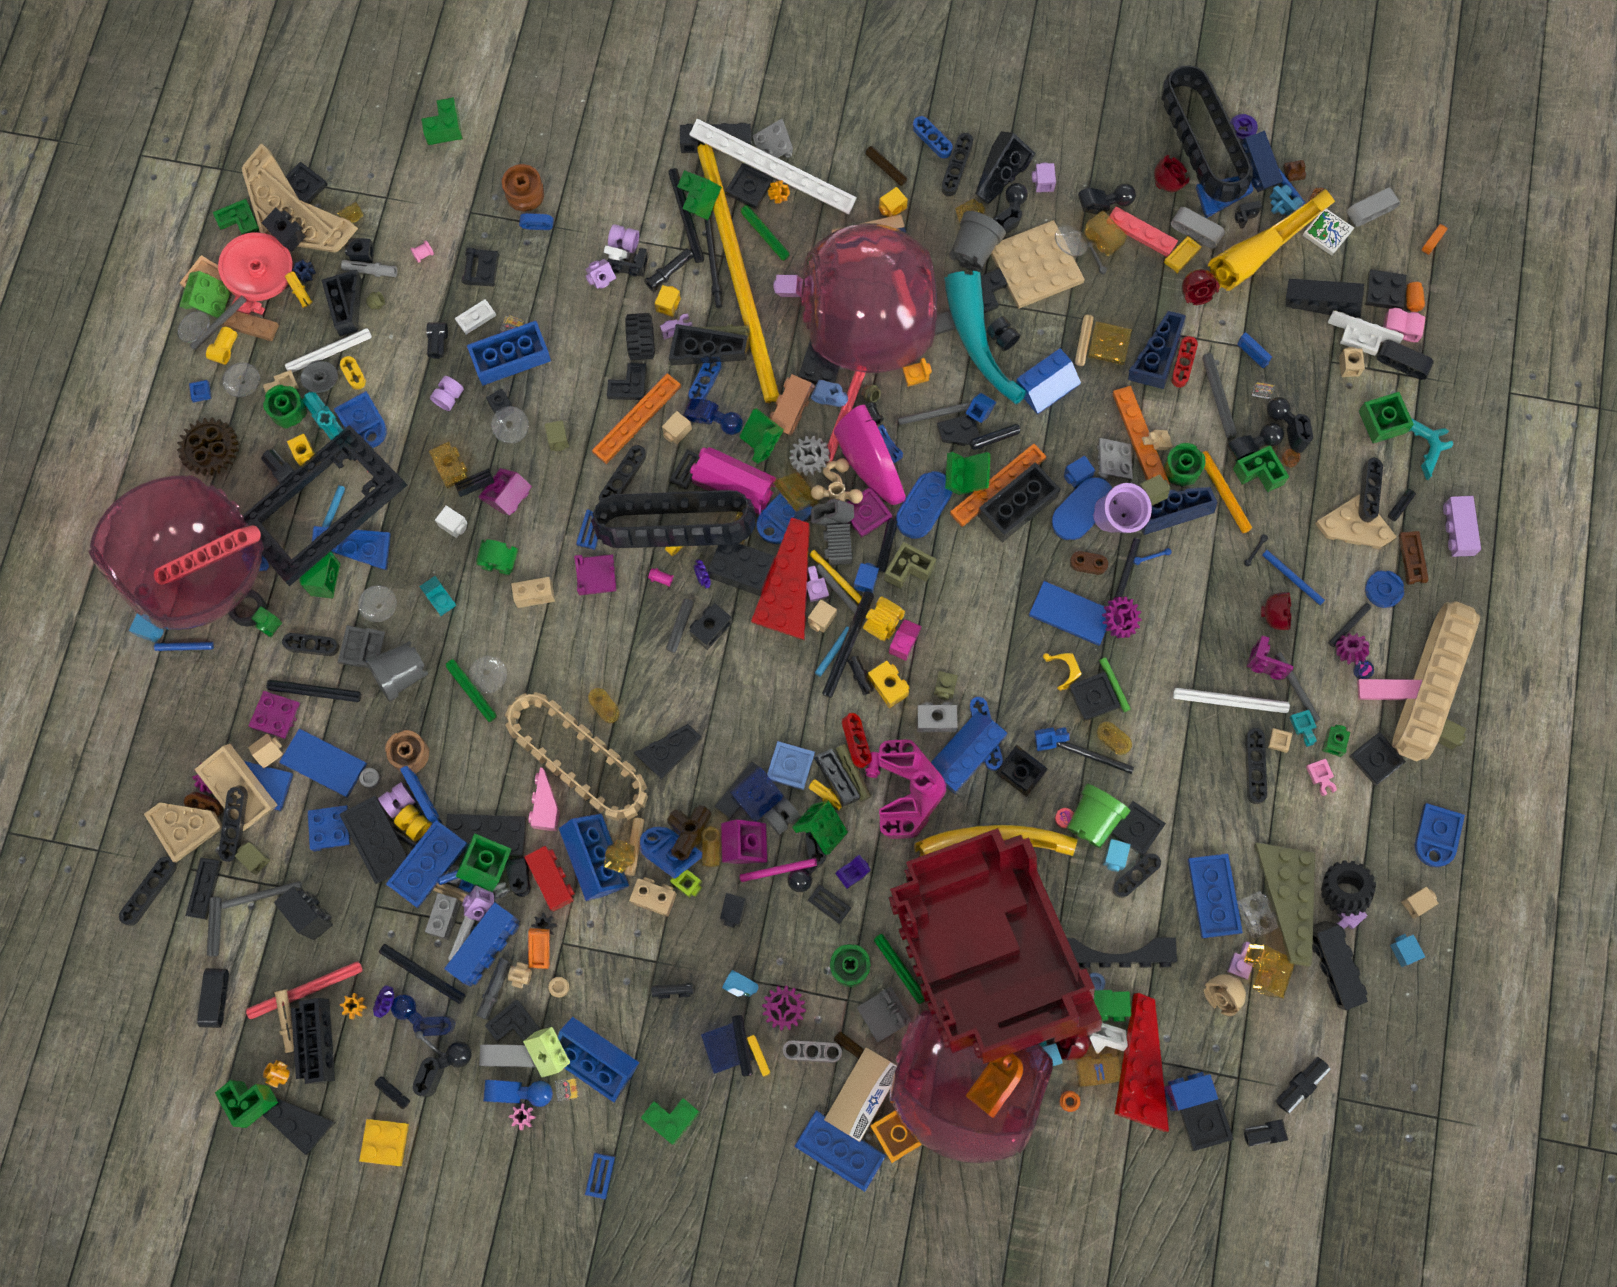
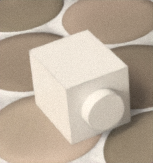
[435,506,468,538]

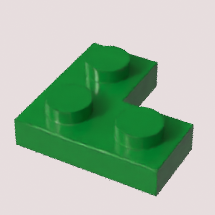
[213,199,260,235]

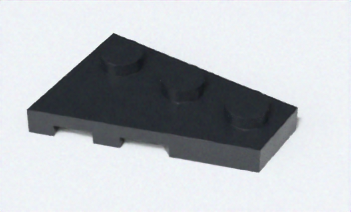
[633,724,702,780]
[263,1098,336,1155]

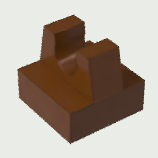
[1283,160,1306,182]

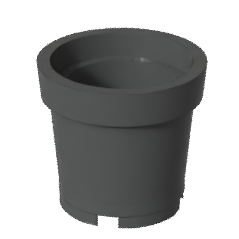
[949,211,1006,271]
[365,641,428,702]

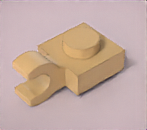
[263,370,299,393]
[1142,430,1173,450]

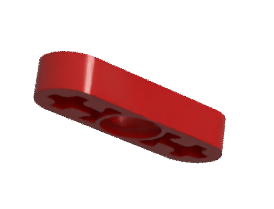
[1171,336,1198,387]
[842,713,872,768]

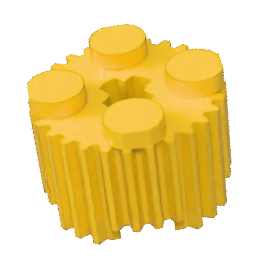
[863,596,905,641]

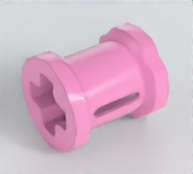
[410,240,434,263]

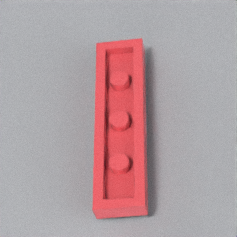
[1106,207,1178,257]

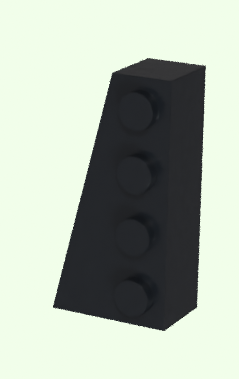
[1286,278,1364,319]
[669,324,750,366]
[1312,921,1368,1010]

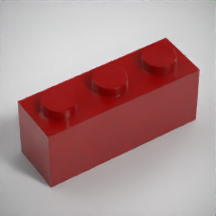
[524,846,575,912]

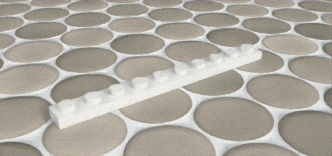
[689,119,857,215]

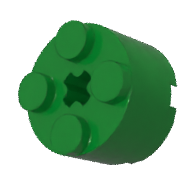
[263,385,307,429]
[1164,443,1206,486]
[476,539,519,576]
[830,944,871,988]

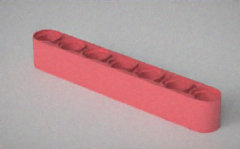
[154,525,261,585]

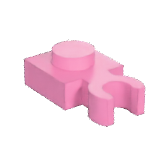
[1306,759,1337,796]

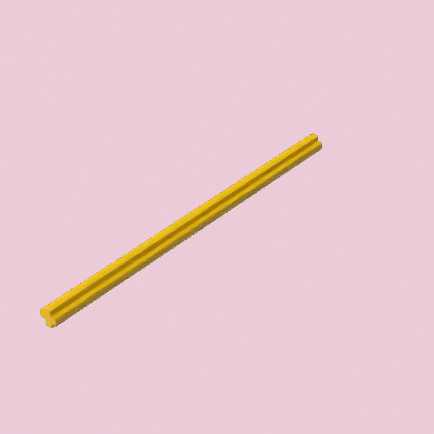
[697,144,779,403]

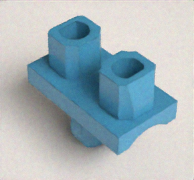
[1269,185,1303,216]

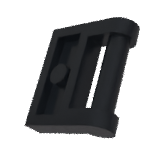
[461,247,499,287]
[651,982,695,999]

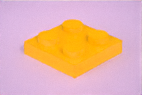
[359,1119,409,1166]

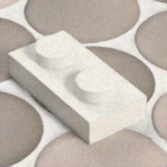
[604,245,631,261]
[455,299,496,335]

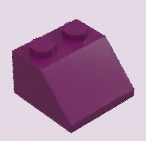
[478,468,532,515]
[721,819,767,864]

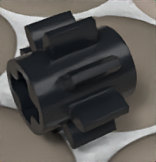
[531,913,557,935]

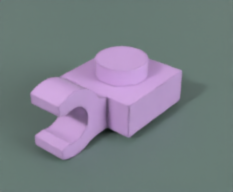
[660,314,692,340]
[807,566,829,602]
[1336,912,1368,930]
[1227,942,1254,980]

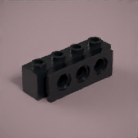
[291,998,335,1084]

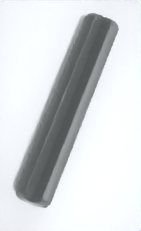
[666,598,693,653]
[207,897,222,957]

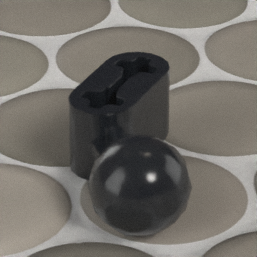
[993,183,1028,235]
[1078,183,1136,214]
[1267,397,1313,453]
[1226,423,1284,462]
[787,832,826,892]
[412,1041,472,1097]

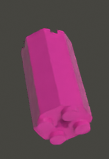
[690,447,776,515]

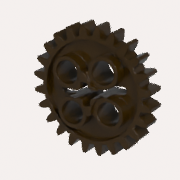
[177,417,240,476]

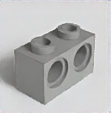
[425,893,461,940]

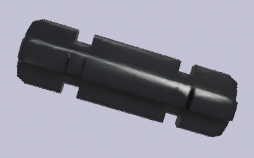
[1388,489,1416,521]
[374,1076,410,1109]

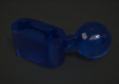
[683,398,743,435]
[391,994,456,1036]

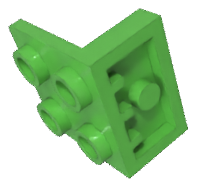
[179,271,230,318]

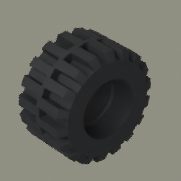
[625,313,655,360]
[1321,860,1376,916]

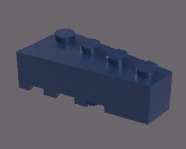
[1128,311,1186,389]
[1141,487,1218,535]

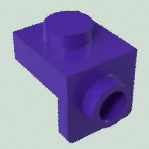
[835,855,871,889]

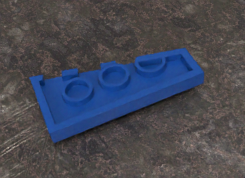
[312,526,391,571]

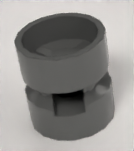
[764,798,801,835]

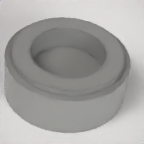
[359,768,380,788]

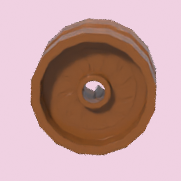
[502,164,544,212]

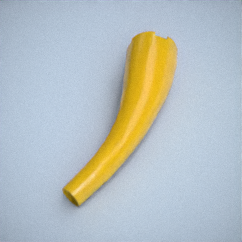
[1208,189,1335,291]
[914,825,1078,857]

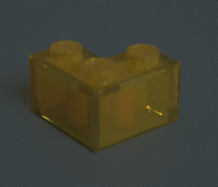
[1244,943,1295,999]

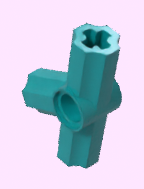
[303,392,343,440]

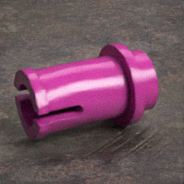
[648,568,674,587]
[865,752,880,778]

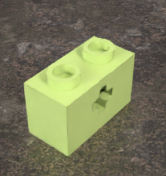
[523,1027,570,1077]

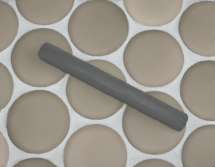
[1202,353,1237,438]

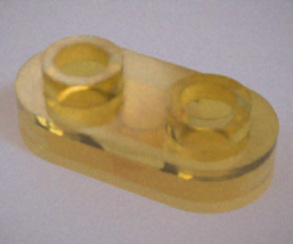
[588,688,620,723]
[1097,722,1132,755]

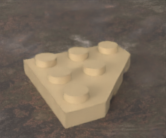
[1315,494,1397,549]
[144,803,222,862]

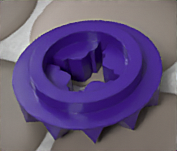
[1230,114,1258,139]
[693,559,711,589]
[373,985,394,1018]

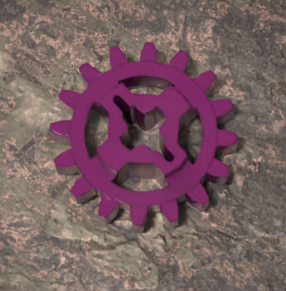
[1102,596,1142,638]
[762,986,806,1031]

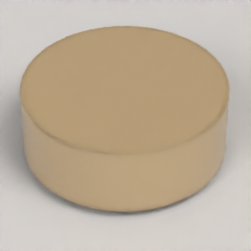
[548,977,570,998]

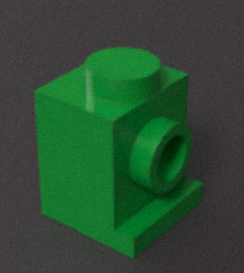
[251,606,282,638]
[1322,725,1351,757]

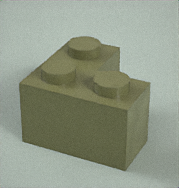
[884,542,937,589]

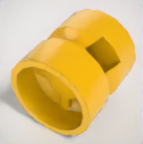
[394,804,432,841]

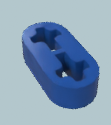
[519,213,554,230]

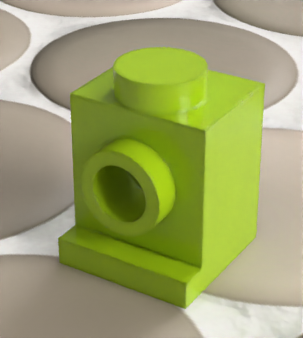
[670,870,702,898]

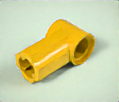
[206,327,238,365]

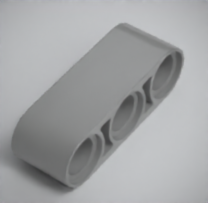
[1346,188,1401,227]
[1171,207,1225,249]
[783,1040,842,1063]
[479,1045,536,1067]

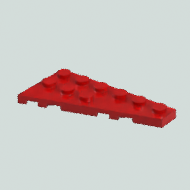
[751,517,810,641]
[1114,993,1169,1132]

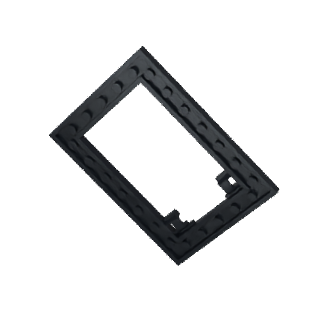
[235,425,408,587]

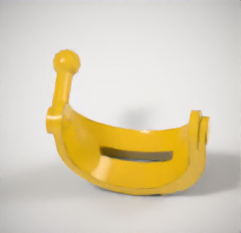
[1043,653,1081,691]

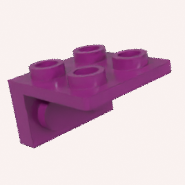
[1246,635,1294,680]

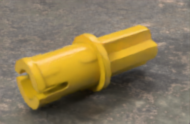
[285,272,313,308]
[809,779,842,811]

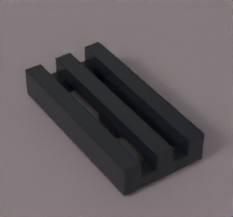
[670,449,699,490]
[454,468,494,497]
[808,884,851,925]

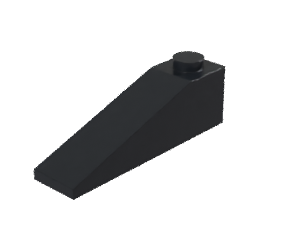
[975,131,1036,204]

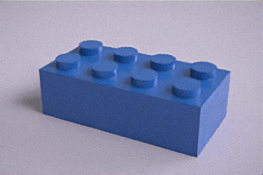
[467,321,551,386]
[444,902,520,987]

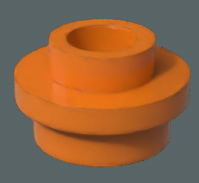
[1059,1091,1080,1112]

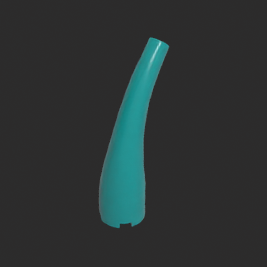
[944,271,1026,404]

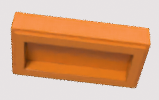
[528,928,550,969]

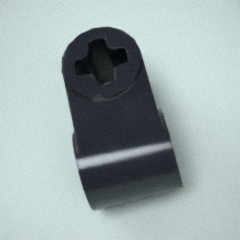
[505,857,531,897]

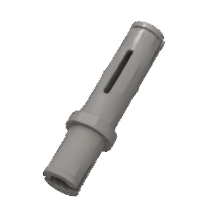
[341,260,397,277]

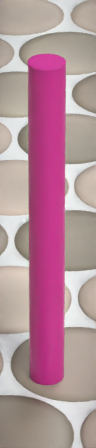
[740,858,817,882]

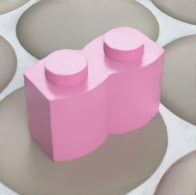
[1383,308,1426,342]

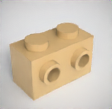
[629,877,677,917]

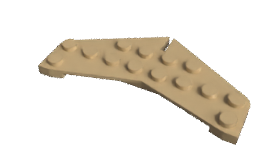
[242,143,358,253]

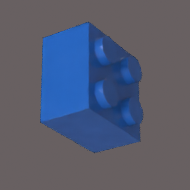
[1164,1072,1218,1112]

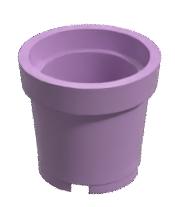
[1093,483,1152,533]

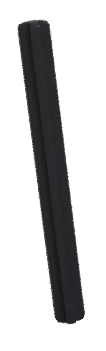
[668,168,704,263]
[822,591,874,698]

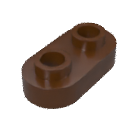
[1070,551,1108,575]
[184,792,223,817]

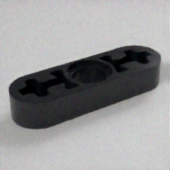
[282,633,339,656]
[1112,853,1161,898]

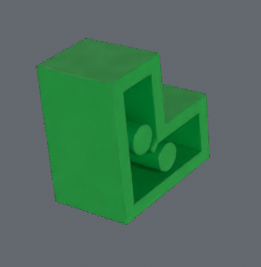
[421,97,463,145]
[677,170,722,220]
[1233,446,1289,492]
[1094,990,1131,1022]
[215,1080,278,1128]
[641,1098,700,1145]

